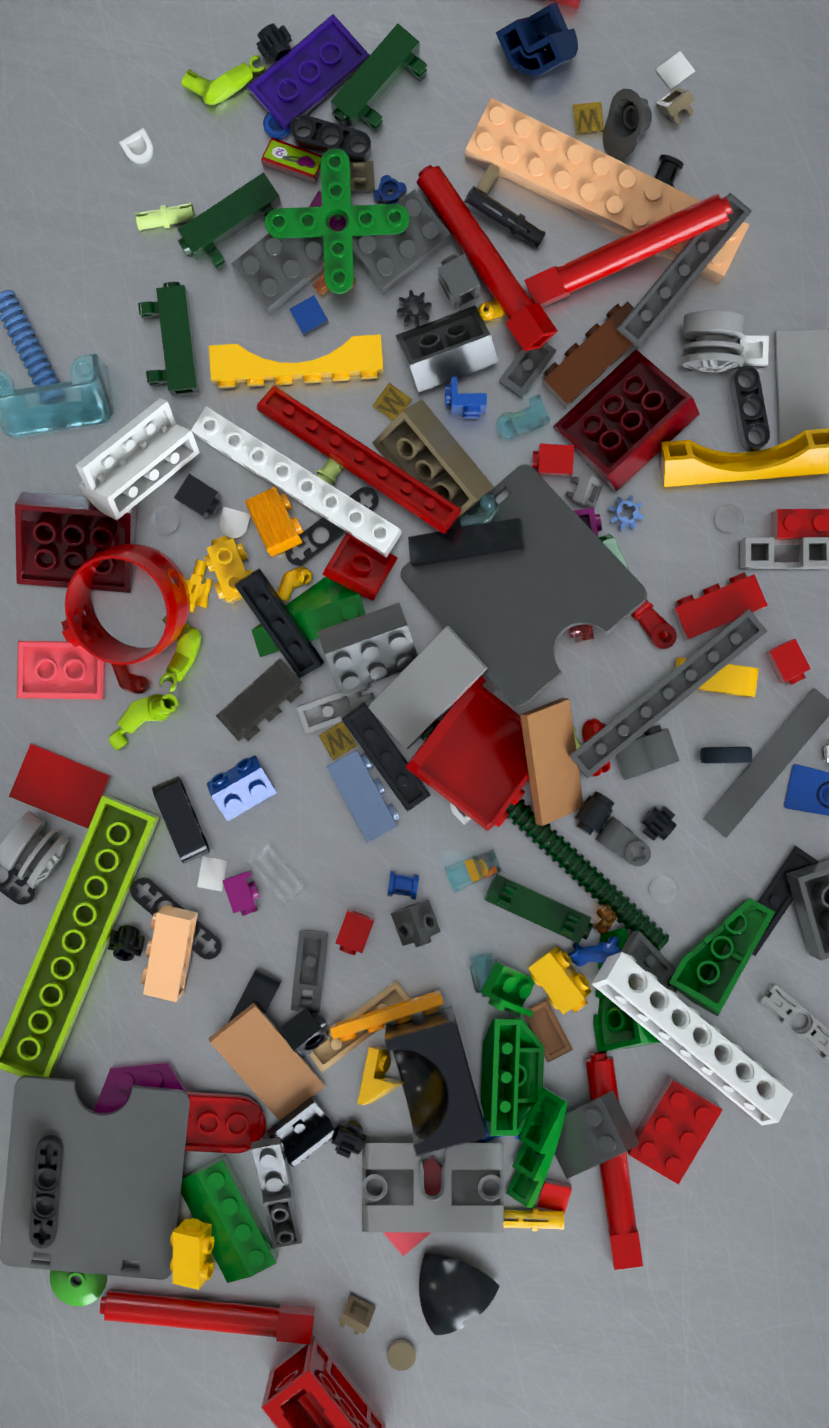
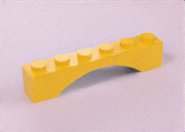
[209,334,384,389]
[660,428,829,487]

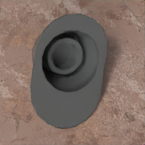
[602,88,652,159]

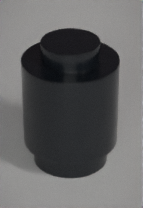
[574,791,615,836]

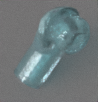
[460,495,498,528]

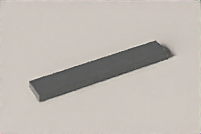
[616,193,752,348]
[704,688,829,838]

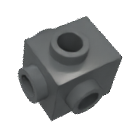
[391,899,441,947]

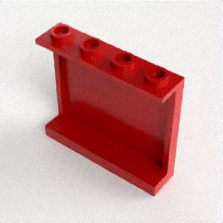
[405,676,530,831]

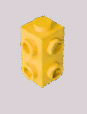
[204,536,253,603]
[528,946,592,1015]
[170,1218,214,1290]

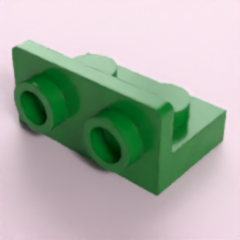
[480,961,535,1017]

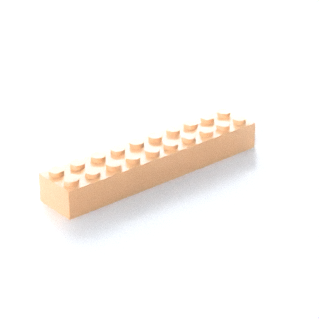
[465,98,749,284]

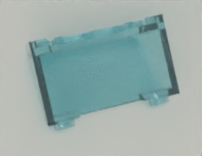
[0,354,114,438]

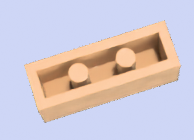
[141,905,198,1002]

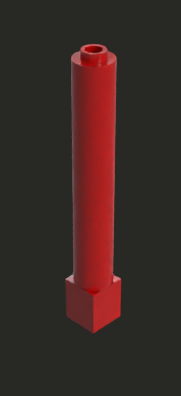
[416,165,558,351]
[524,193,733,308]
[585,1052,643,1270]
[99,1291,315,1345]

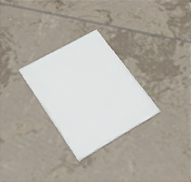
[655,51,695,90]
[197,856,228,891]

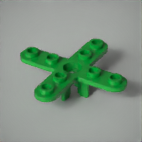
[265,148,410,294]

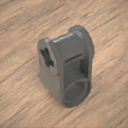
[596,816,651,866]

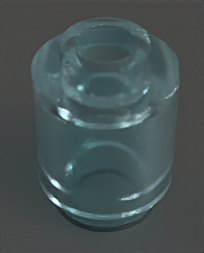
[469,953,497,997]

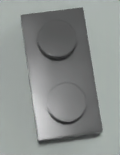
[499,343,556,397]

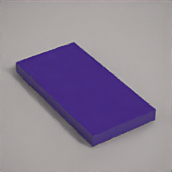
[247,14,370,131]

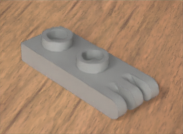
[296,683,375,734]

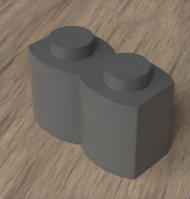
[616,725,679,780]

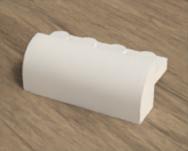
[76,398,200,520]

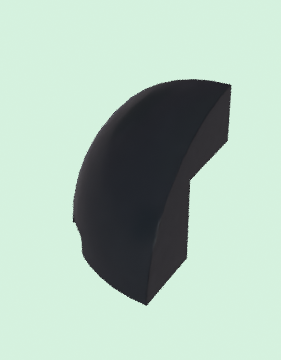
[419,1253,500,1335]

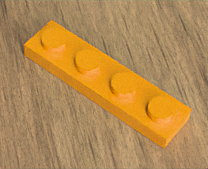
[330,990,444,1042]

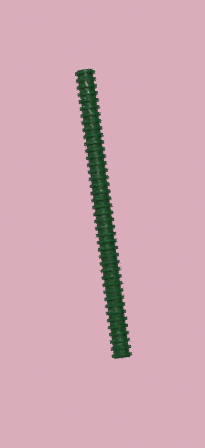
[420,720,670,951]

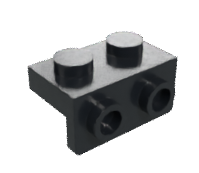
[266,1096,337,1167]

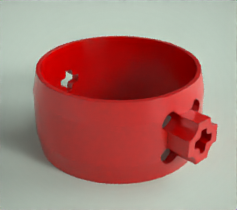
[61,544,190,665]

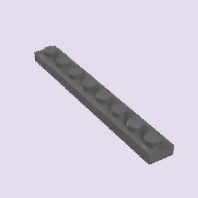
[569,609,767,778]

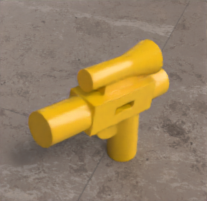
[186,559,212,613]

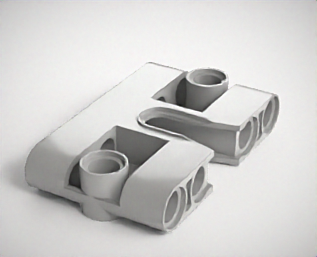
[361,1143,504,1233]

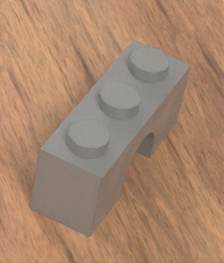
[740,537,829,569]

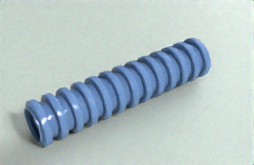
[0,290,64,401]

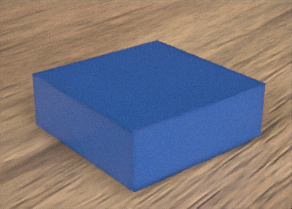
[289,295,328,335]

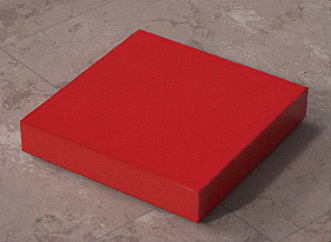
[322,533,398,601]

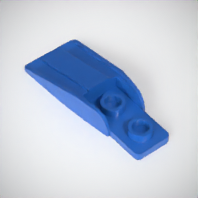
[784,764,829,816]

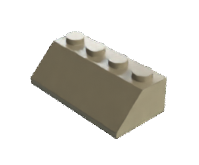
[372,399,495,521]

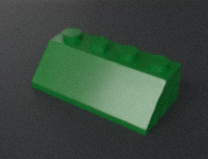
[181,1154,278,1283]

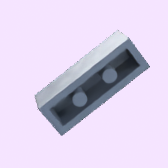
[326,750,400,843]

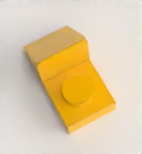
[357,1045,404,1105]

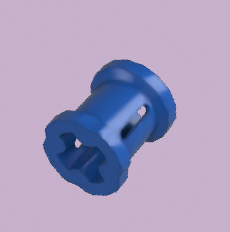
[387,871,419,900]

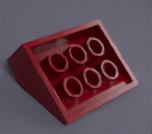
[553,349,700,492]
[15,491,136,593]

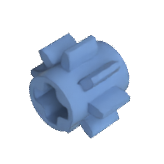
[608,495,644,531]

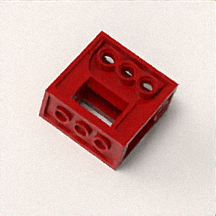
[261,1336,386,1428]

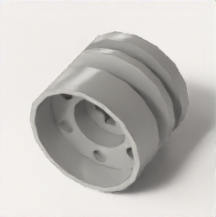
[682,310,745,372]
[0,811,69,889]

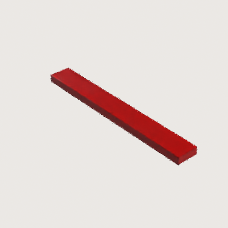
[257,385,462,534]

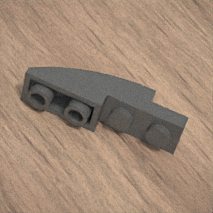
[251,1137,302,1248]

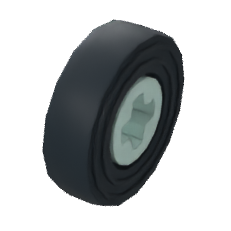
[700,747,752,763]

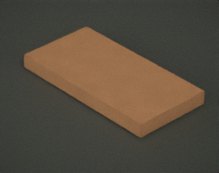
[520,698,583,826]
[209,1002,326,1121]

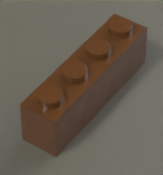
[542,301,634,409]

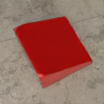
[537,1179,572,1213]

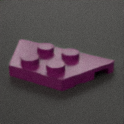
[94,1061,188,1113]

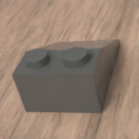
[555,1091,640,1179]

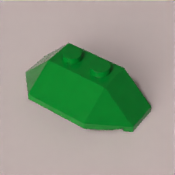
[481,1018,544,1136]

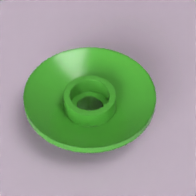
[50,1270,107,1306]

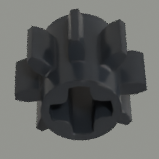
[256,23,292,61]
[397,290,432,328]
[641,806,677,841]
[108,925,145,961]
[331,1120,366,1159]

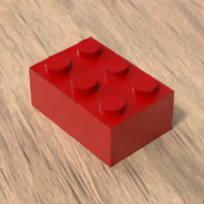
[627,1075,723,1185]

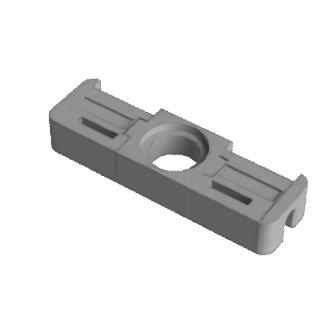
[759,984,829,1059]

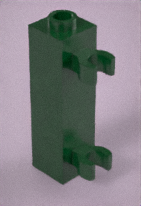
[331,23,427,131]
[178,172,281,269]
[138,282,200,395]
[484,873,593,944]

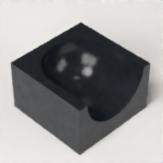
[384,1006,486,1156]

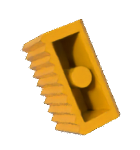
[245,487,303,557]

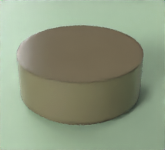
[387,1339,416,1371]

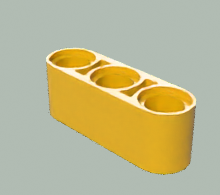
[675,657,759,697]

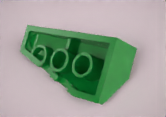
[251,577,366,657]
[669,898,775,1016]
[593,928,661,1053]

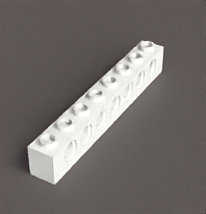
[191,406,402,558]
[592,952,793,1125]

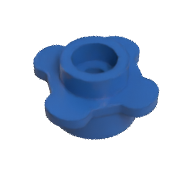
[373,175,407,204]

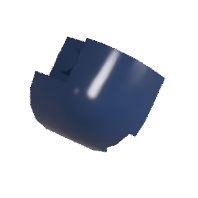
[495,3,578,77]

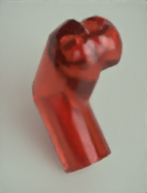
[111,664,149,694]

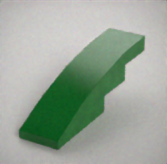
[506,1088,568,1208]

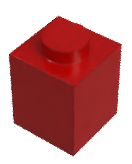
[532,443,574,478]
[765,639,811,685]
[335,909,375,955]

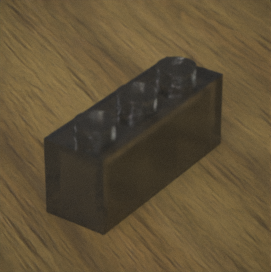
[216,658,305,742]

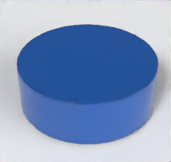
[263,113,291,140]

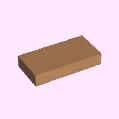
[523,998,573,1062]

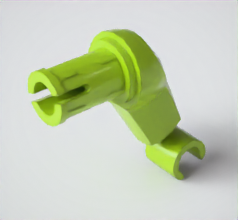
[181,55,266,105]
[159,615,202,693]
[109,694,178,751]

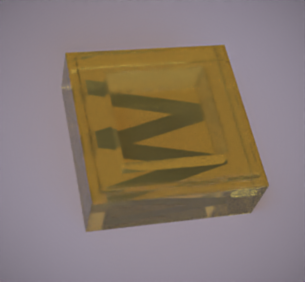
[572,102,604,136]
[372,383,412,421]
[318,722,358,760]

